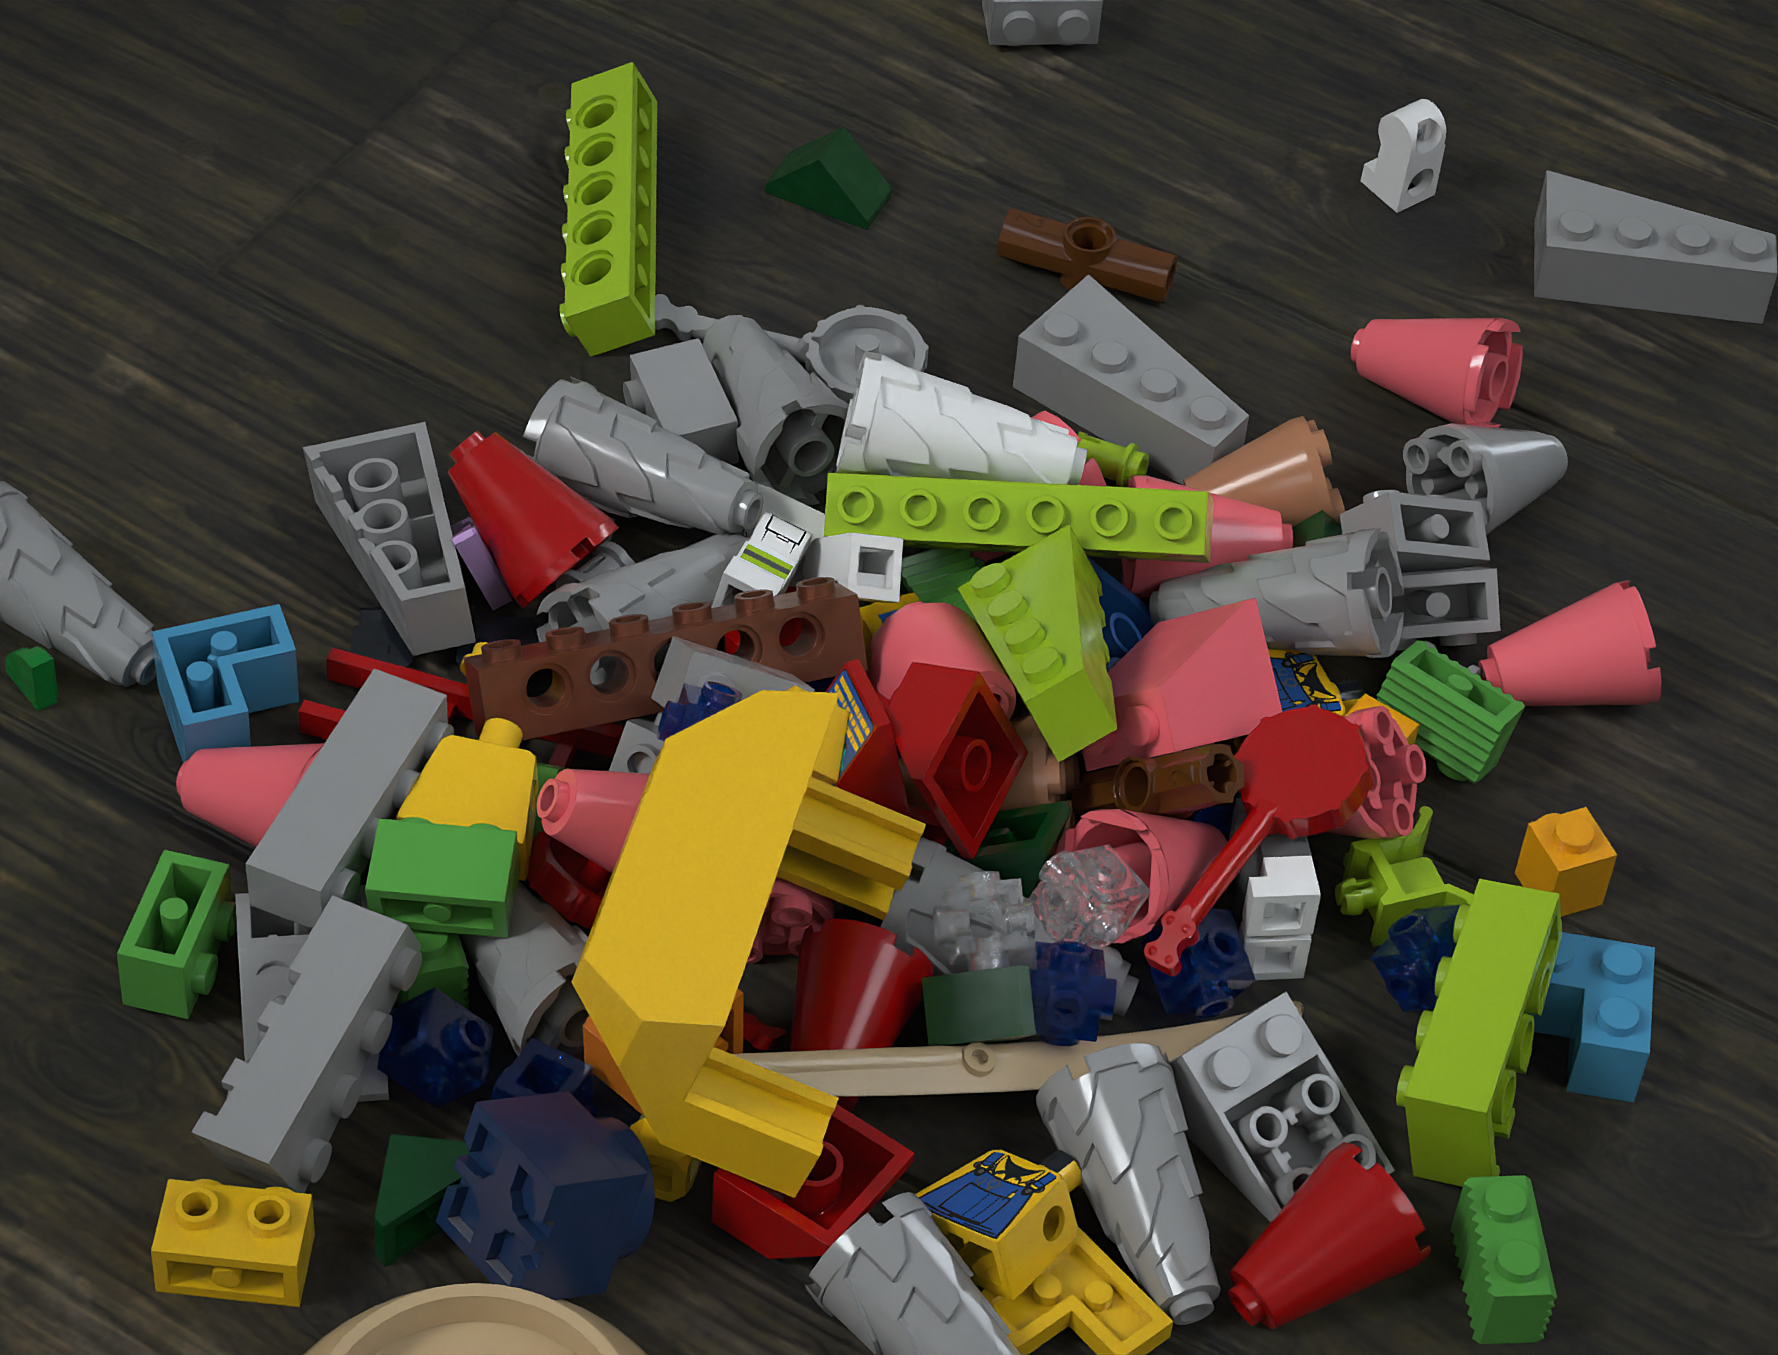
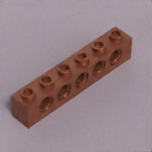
[463,577,868,741]

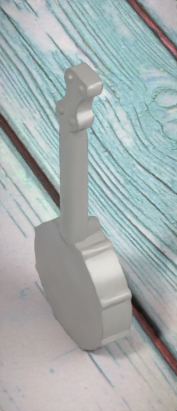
[655,294,929,404]

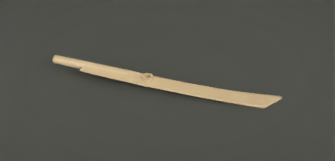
[732,1001,1304,1096]

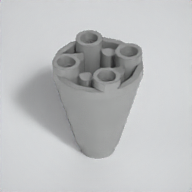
[1403,423,1568,535]

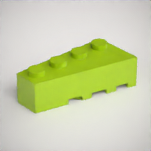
[958,524,1117,762]
[1396,879,1562,1187]

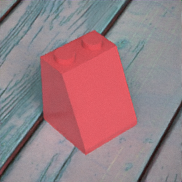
[1082,598,1282,771]

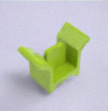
[1335,806,1474,947]

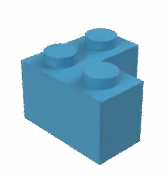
[152,604,299,763]
[1528,932,1655,1103]

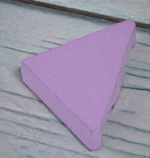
[451,517,512,611]

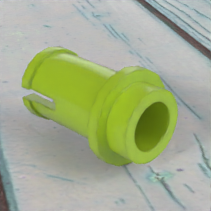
[1077,432,1149,487]

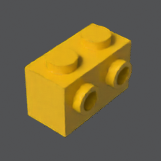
[151,1179,315,1307]

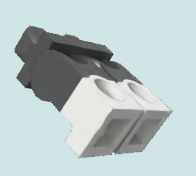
[1225,790,1321,981]

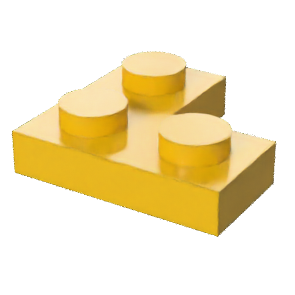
[981,1227,1174,1355]

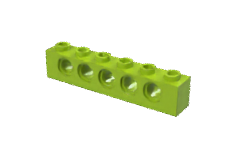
[560,62,657,357]
[824,473,1214,563]

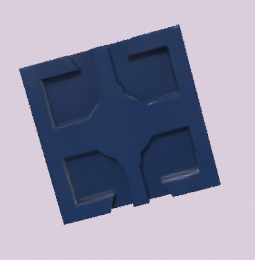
[436,1091,655,1300]

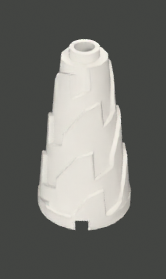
[836,351,1087,485]

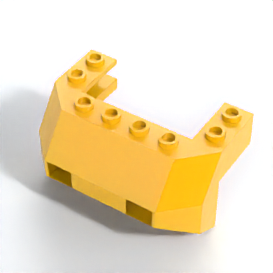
[571,690,926,1198]

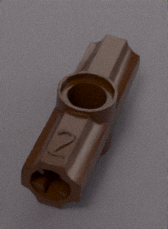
[997,208,1178,304]
[1072,744,1245,819]

